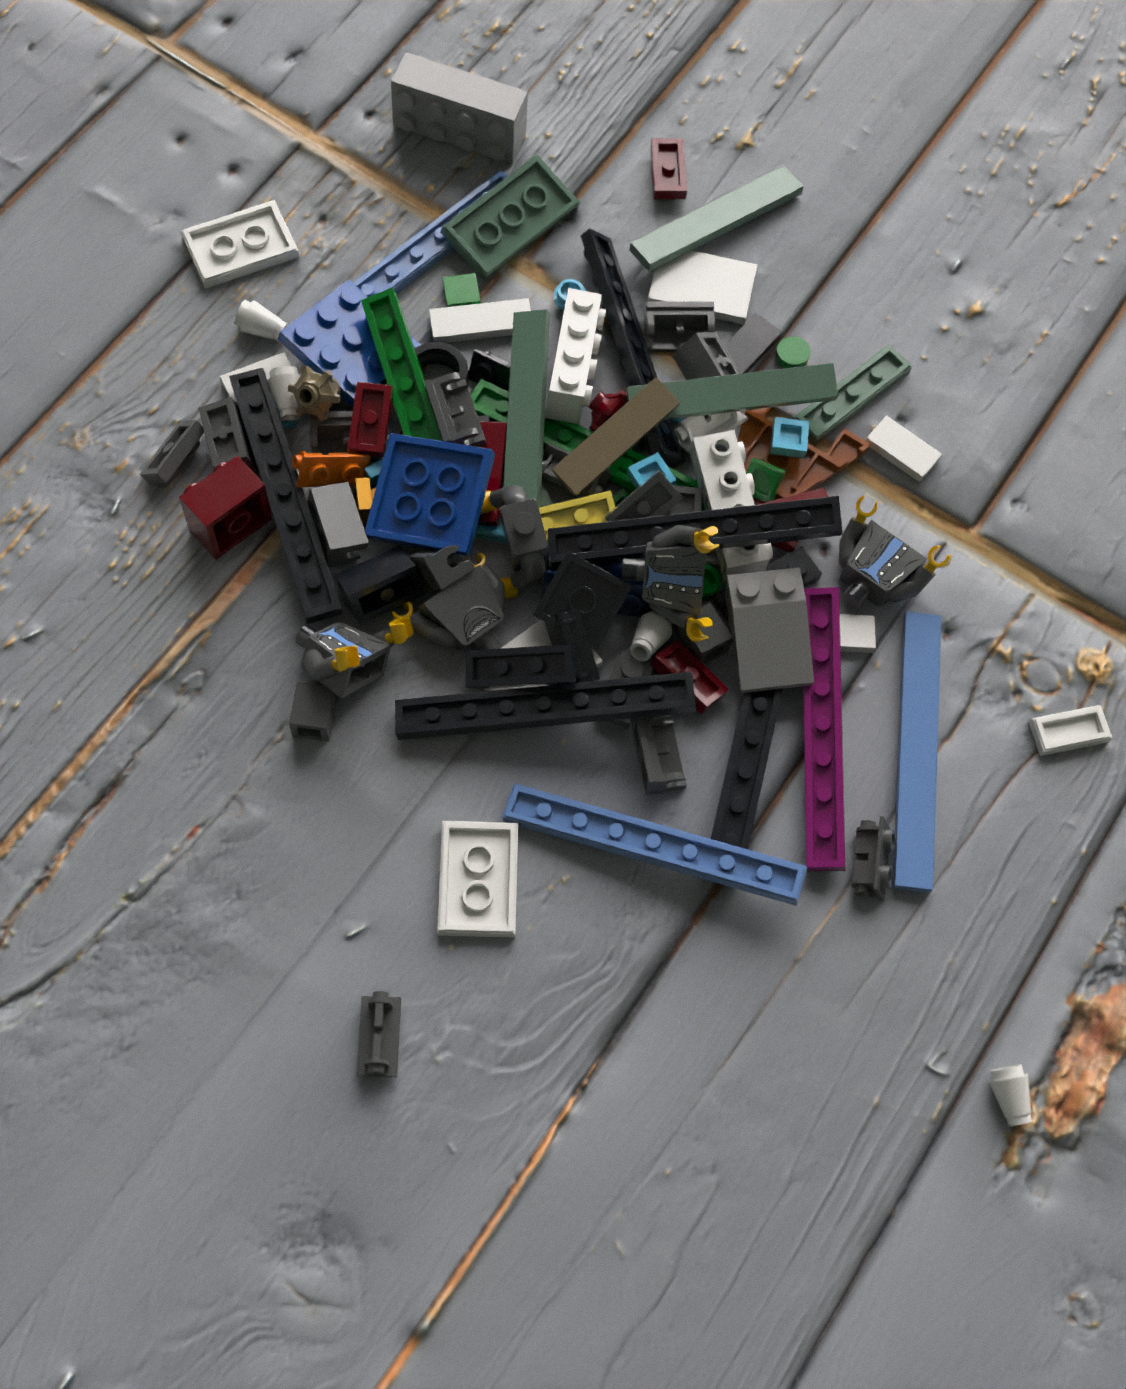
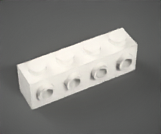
[545,288,606,424]
[690,430,773,581]

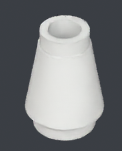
[234,300,288,341]
[267,366,301,421]
[630,611,672,661]
[989,1064,1032,1126]

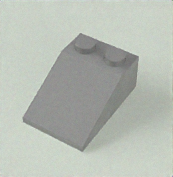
[724,567,814,693]

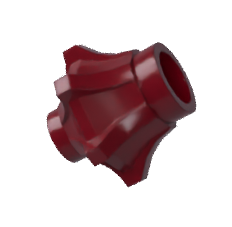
[588,390,627,432]

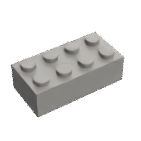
[391,52,528,164]

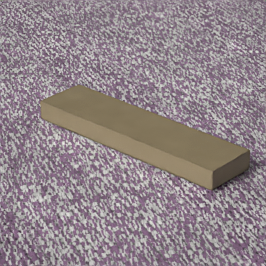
[552,377,680,498]

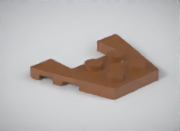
[737,407,870,500]

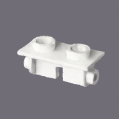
[674,411,749,453]

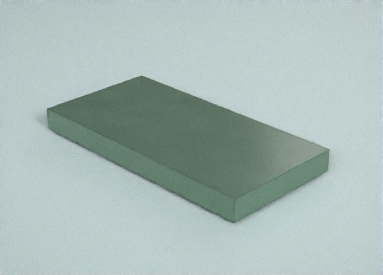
[440,154,580,281]

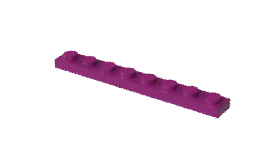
[804,587,846,872]

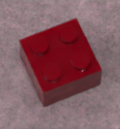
[179,455,272,560]

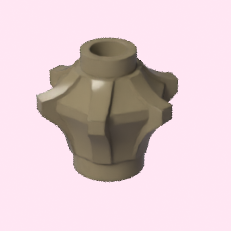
[288,366,341,421]

